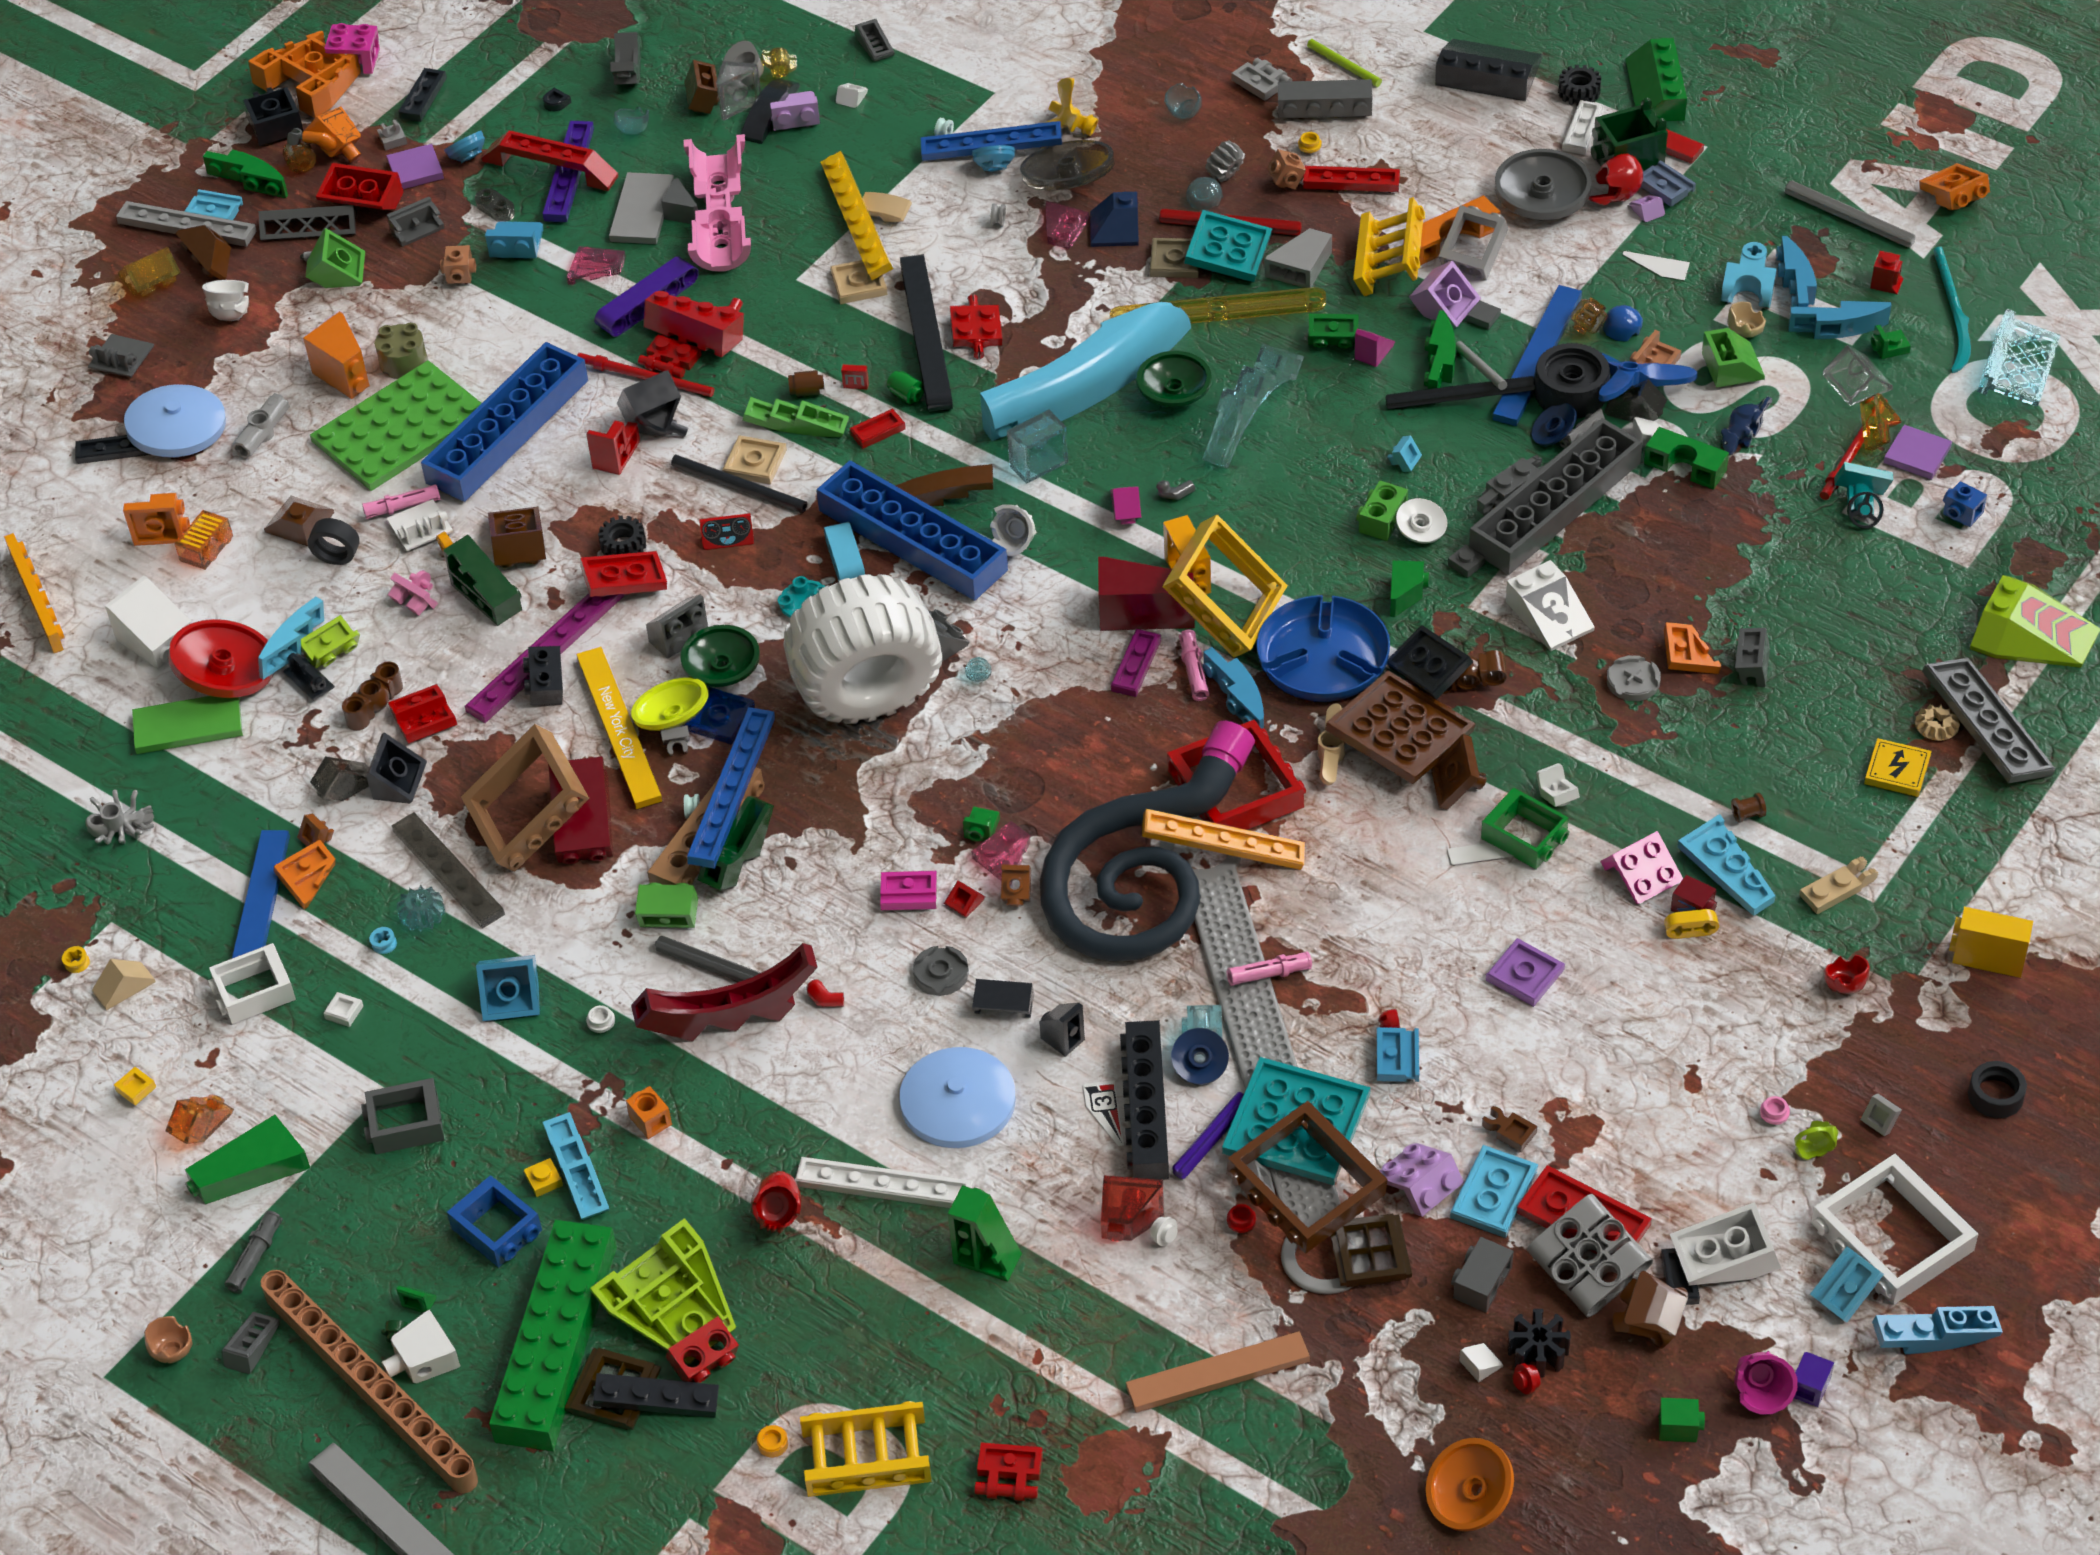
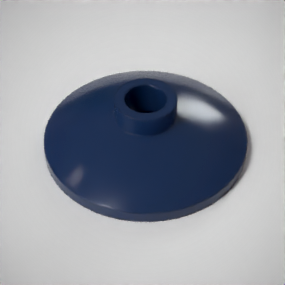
[1532,403,1577,446]
[1171,1028,1229,1085]

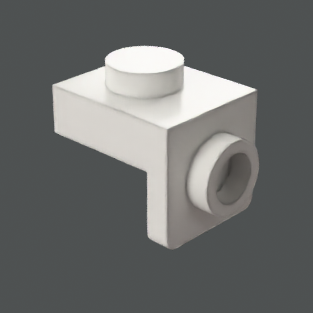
[1536,763,1580,807]

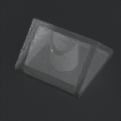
[716,61,761,121]
[1822,345,1893,406]

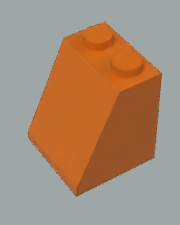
[303,311,370,399]

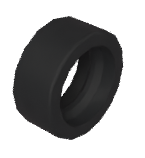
[308,518,360,565]
[1968,1061,2027,1119]

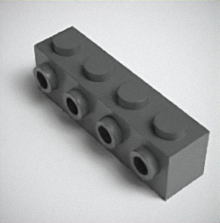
[1278,79,1373,118]

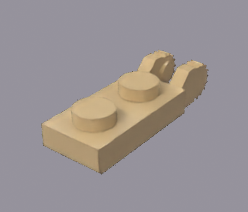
[1799,856,1879,914]

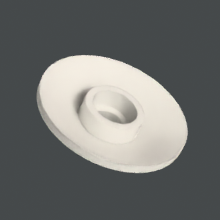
[1396,498,1447,543]

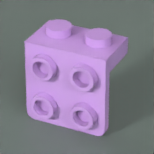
[770,91,820,130]
[1379,1143,1464,1217]

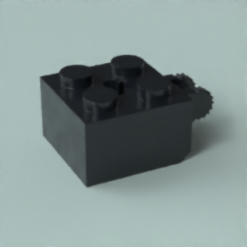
[243,87,304,146]

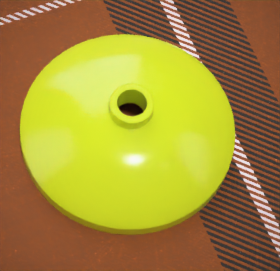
[631,677,708,731]

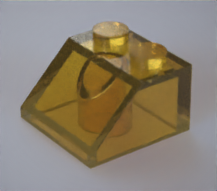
[117,247,181,297]

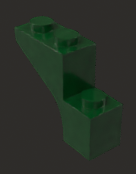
[697,796,774,890]

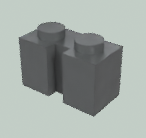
[1451,1237,1514,1313]

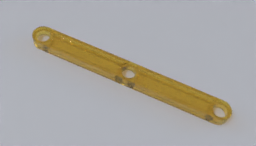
[1110,287,1326,323]

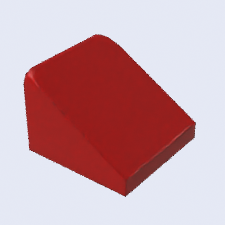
[944,880,986,918]

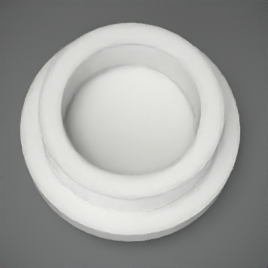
[586,1006,615,1033]
[1150,1217,1178,1246]

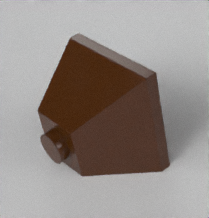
[264,496,335,546]

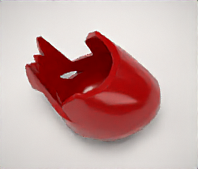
[1588,153,1643,205]
[751,1171,801,1234]

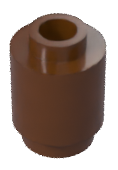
[788,370,824,397]

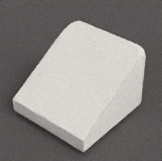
[836,83,868,108]
[1632,417,1659,447]
[1460,1343,1503,1382]

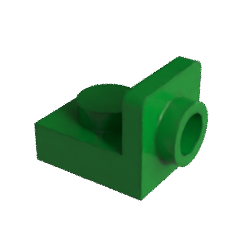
[1871,325,1911,359]
[963,806,1000,843]

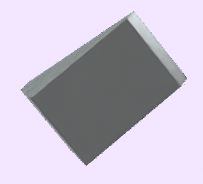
[661,178,698,224]

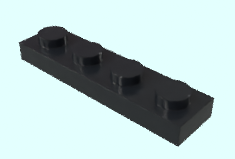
[593,1373,719,1418]

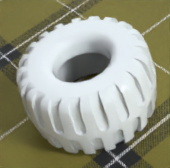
[784,574,942,724]

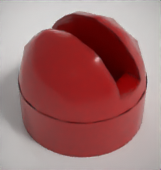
[1378,1009,1400,1028]

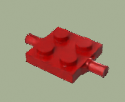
[950,295,1002,359]

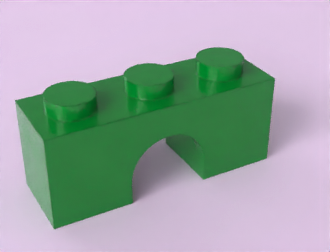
[1644,427,1729,490]

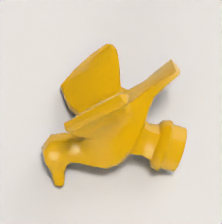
[1040,77,1098,150]

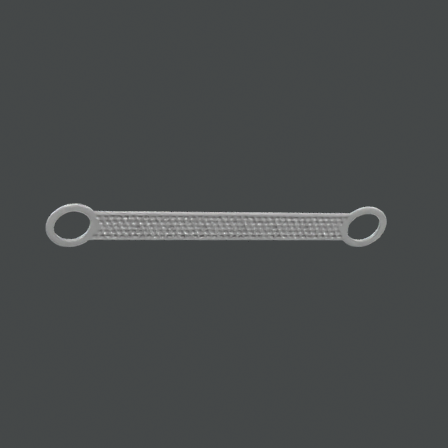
[1160,817,1370,1294]

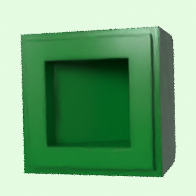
[396,1286,437,1313]

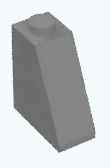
[1265,228,1332,289]

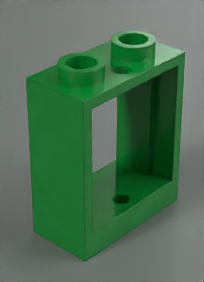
[1481,787,1570,869]

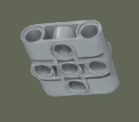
[1527,1194,1653,1317]

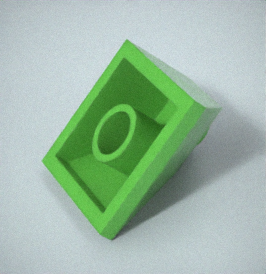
[306,228,365,288]

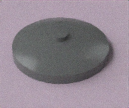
[1495,149,1592,220]

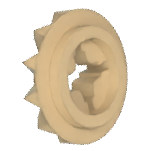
[1915,704,1960,741]

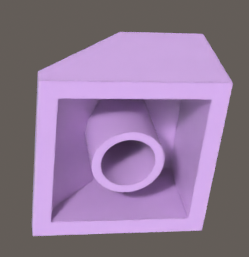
[1409,260,1481,329]

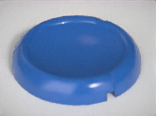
[1257,595,1390,702]

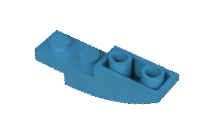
[1776,236,1817,307]
[1788,301,1891,339]
[1203,647,1264,728]
[1872,1306,2003,1354]

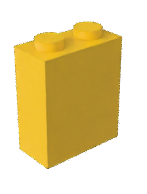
[1949,906,2034,978]

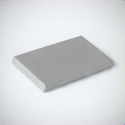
[609,172,674,244]

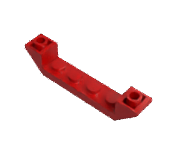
[482,130,618,191]

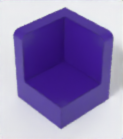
[1794,1352,1834,1407]

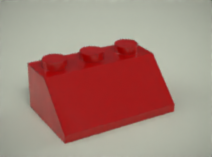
[316,163,404,210]

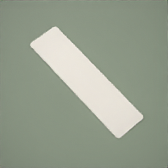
[1448,837,1532,865]

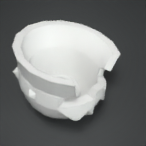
[202,280,249,321]
[990,505,1036,556]

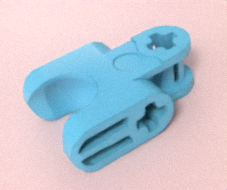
[1721,242,1777,308]

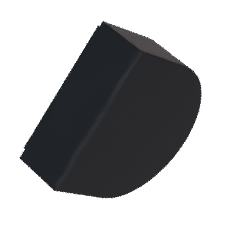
[543,88,572,112]

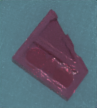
[1045,201,1089,249]
[567,246,626,285]
[971,821,1031,886]

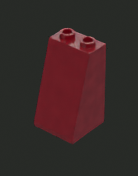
[1098,556,1199,631]
[548,756,613,864]

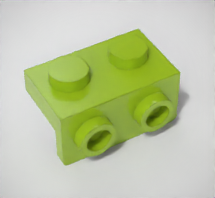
[301,615,360,669]

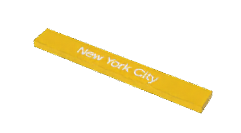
[576,647,662,809]

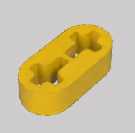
[1664,909,1719,939]

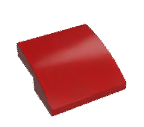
[388,684,458,744]

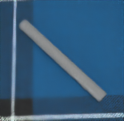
[1456,341,1507,390]

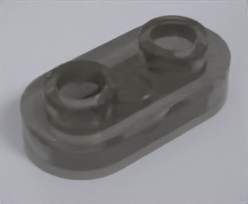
[475,188,515,222]

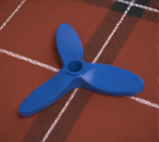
[1598,353,1697,401]

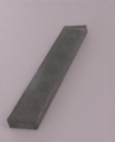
[391,812,505,929]

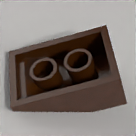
[488,506,546,568]

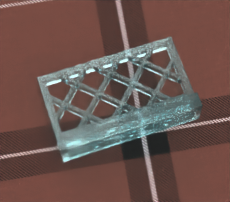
[1977,309,2061,407]

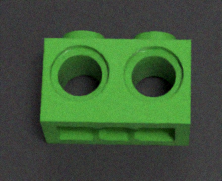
[1356,481,1408,541]

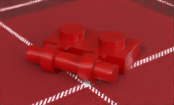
[638,334,702,378]
[975,1442,1043,1501]

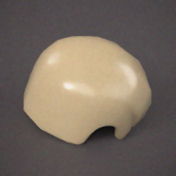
[1727,302,1766,338]

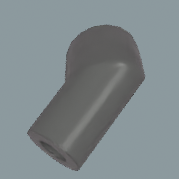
[1156,480,1195,500]

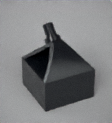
[617,370,688,437]

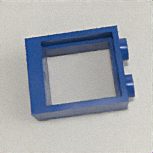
[447,1175,542,1268]

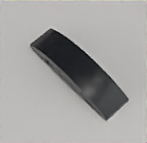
[741,78,800,144]

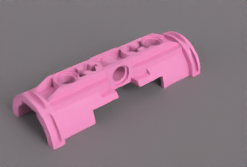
[684,134,751,271]

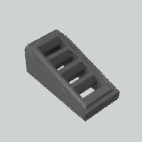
[854,19,895,61]
[222,1312,280,1374]

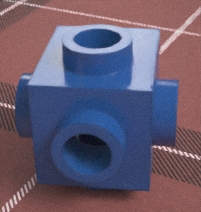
[1943,481,1987,527]

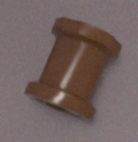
[1731,793,1767,823]

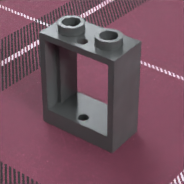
[361,1078,445,1154]

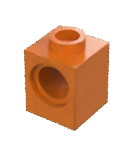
[626,1086,672,1139]

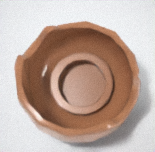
[144,1316,193,1364]

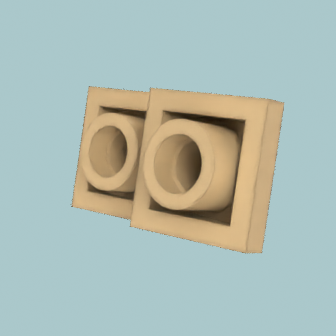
[863,192,912,222]

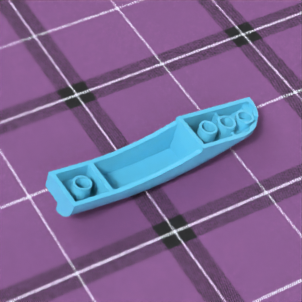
[980,302,1191,441]

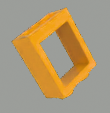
[1163,515,1211,594]

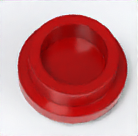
[1227,1204,1256,1233]
[1513,1363,1541,1395]

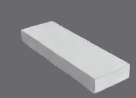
[1562,100,1603,155]

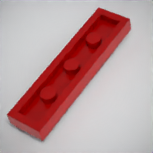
[1303,165,1400,192]

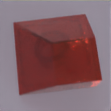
[1101,1175,1165,1242]

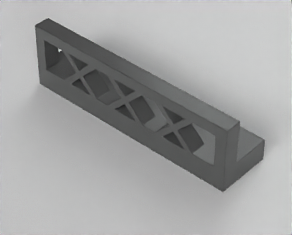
[258,205,358,240]

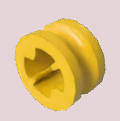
[62,946,90,973]

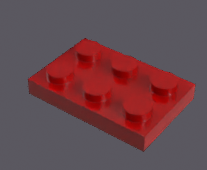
[580,551,667,597]

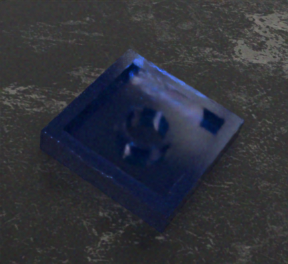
[683,686,755,745]

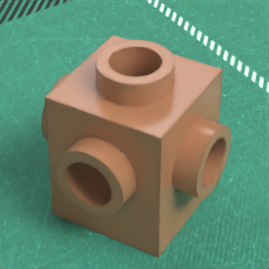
[1267,149,1306,189]
[440,245,476,284]

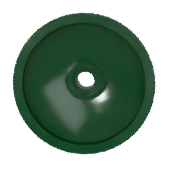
[1137,351,1212,407]
[680,624,760,687]

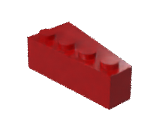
[644,291,744,357]

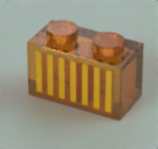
[174,510,233,570]

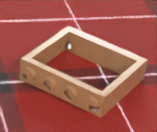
[461,724,589,872]

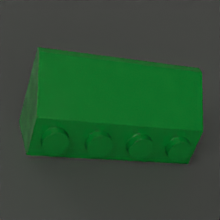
[1625,38,1687,121]

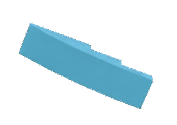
[258,597,324,680]
[543,1112,609,1220]

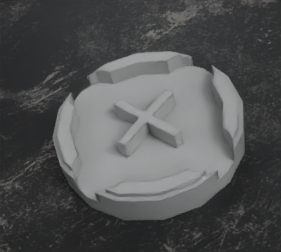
[1607,655,1660,701]

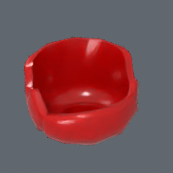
[1823,955,1870,994]

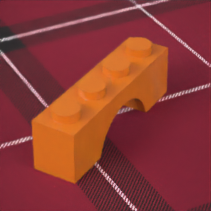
[1403,195,1500,266]

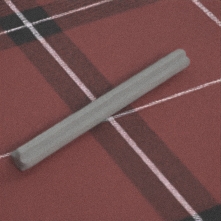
[1785,181,1916,248]

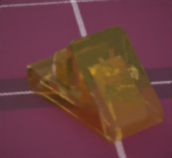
[1860,393,1902,451]

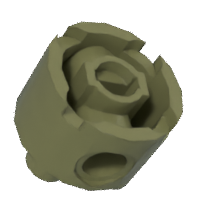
[374,322,428,379]

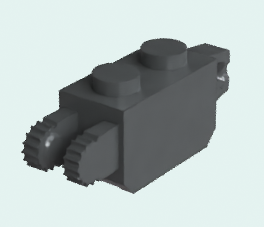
[1477,455,1545,516]

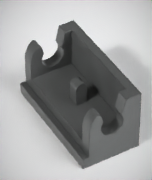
[387,197,444,247]
[1735,628,1770,687]

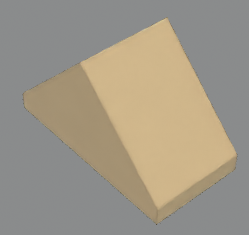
[92,959,156,1010]

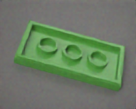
[132,696,243,754]

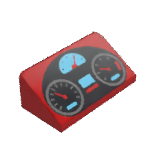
[699,513,754,550]

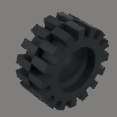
[1558,65,1601,106]
[598,515,647,556]

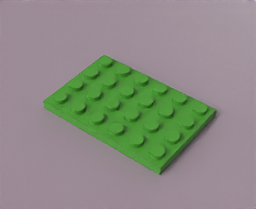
[310,360,481,491]

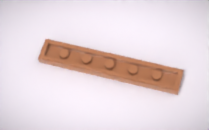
[1126,1331,1310,1413]

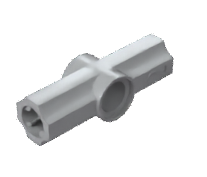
[231,393,290,459]

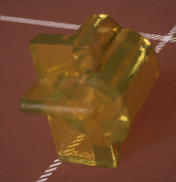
[760,48,797,79]

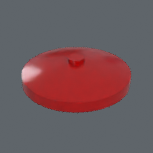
[168,619,274,698]

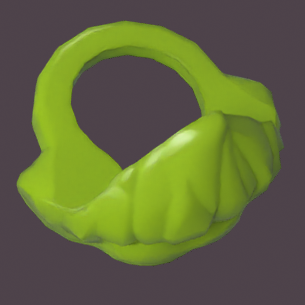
[1794,1120,1838,1160]

